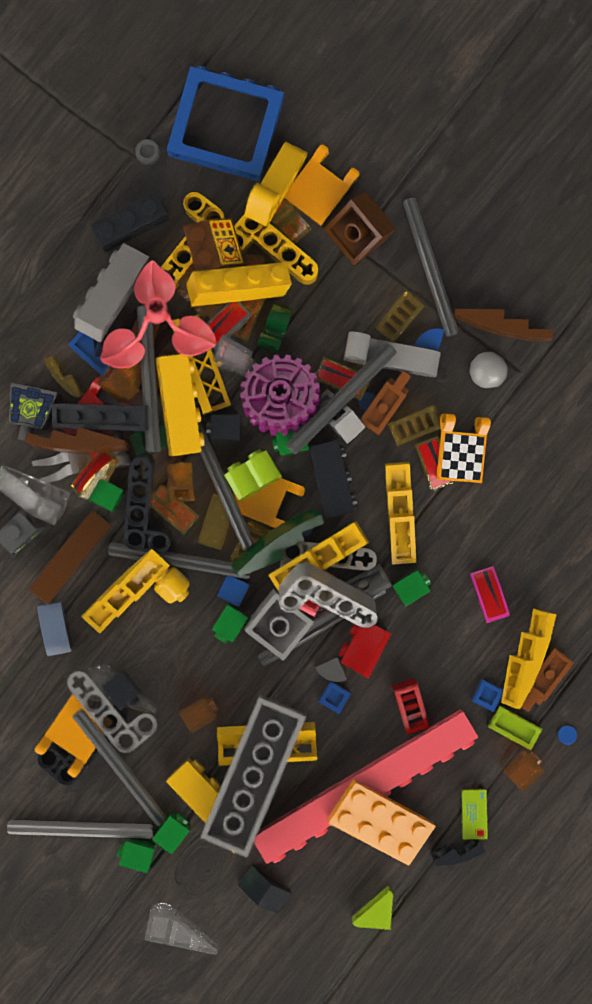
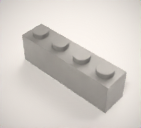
[73,243,149,342]

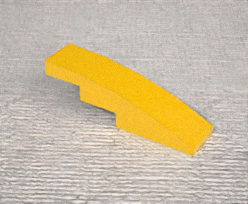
[385,462,416,564]
[269,522,369,592]
[81,549,170,633]
[501,609,556,709]

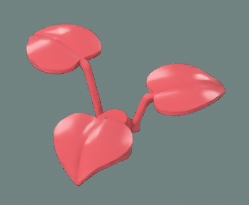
[100,260,216,368]

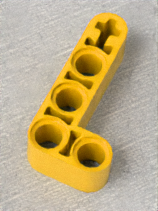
[245,142,308,227]
[161,192,225,289]
[234,214,318,285]

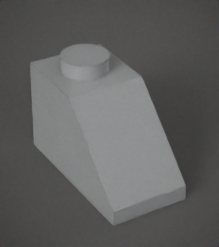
[315,389,365,444]

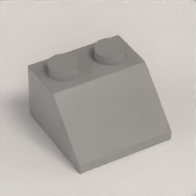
[243,588,314,661]

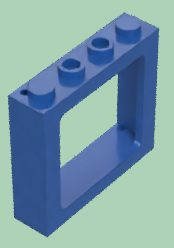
[167,66,284,182]

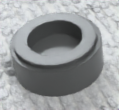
[135,139,160,165]

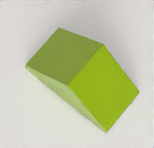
[352,885,393,930]

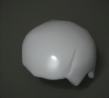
[469,352,508,388]

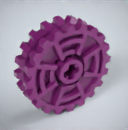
[240,355,321,436]

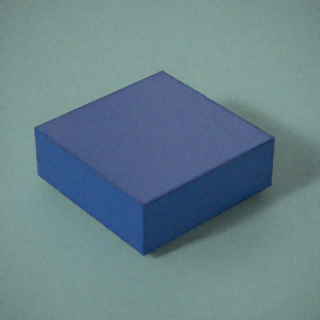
[217,576,250,607]
[471,679,503,712]
[318,681,351,714]

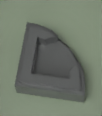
[315,657,347,682]

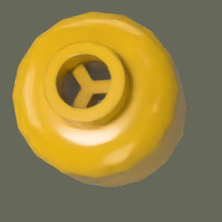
[154,567,190,603]

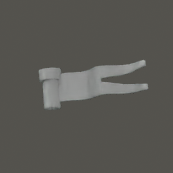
[32,432,131,485]

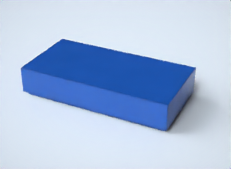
[68,332,114,377]

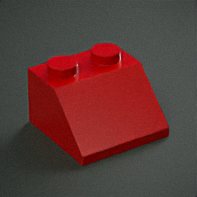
[338,624,391,678]

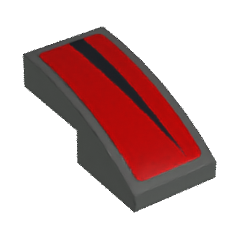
[207,301,253,350]

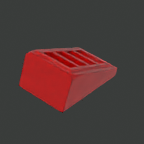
[392,678,430,735]

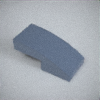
[37,600,72,656]

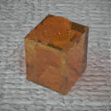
[167,462,195,503]
[179,695,219,734]
[503,750,544,792]

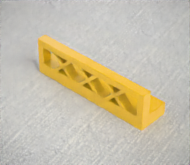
[173,315,231,416]
[217,722,317,766]

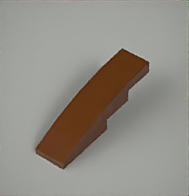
[453,309,553,342]
[24,427,130,454]
[29,510,111,605]

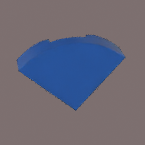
[414,329,444,351]

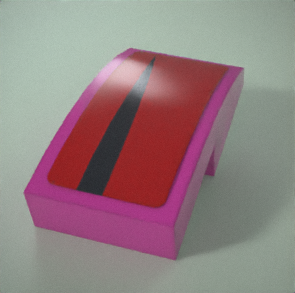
[470,566,510,623]

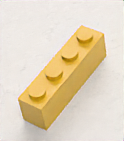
[186,262,292,307]
[155,354,204,456]
[166,758,235,853]

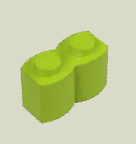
[224,449,282,501]

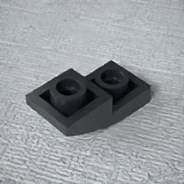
[432,839,486,866]

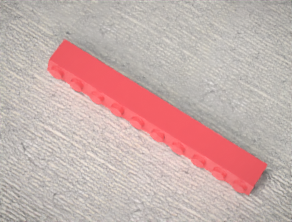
[254,709,478,864]

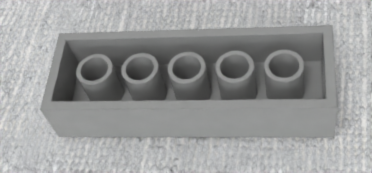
[200,694,306,857]

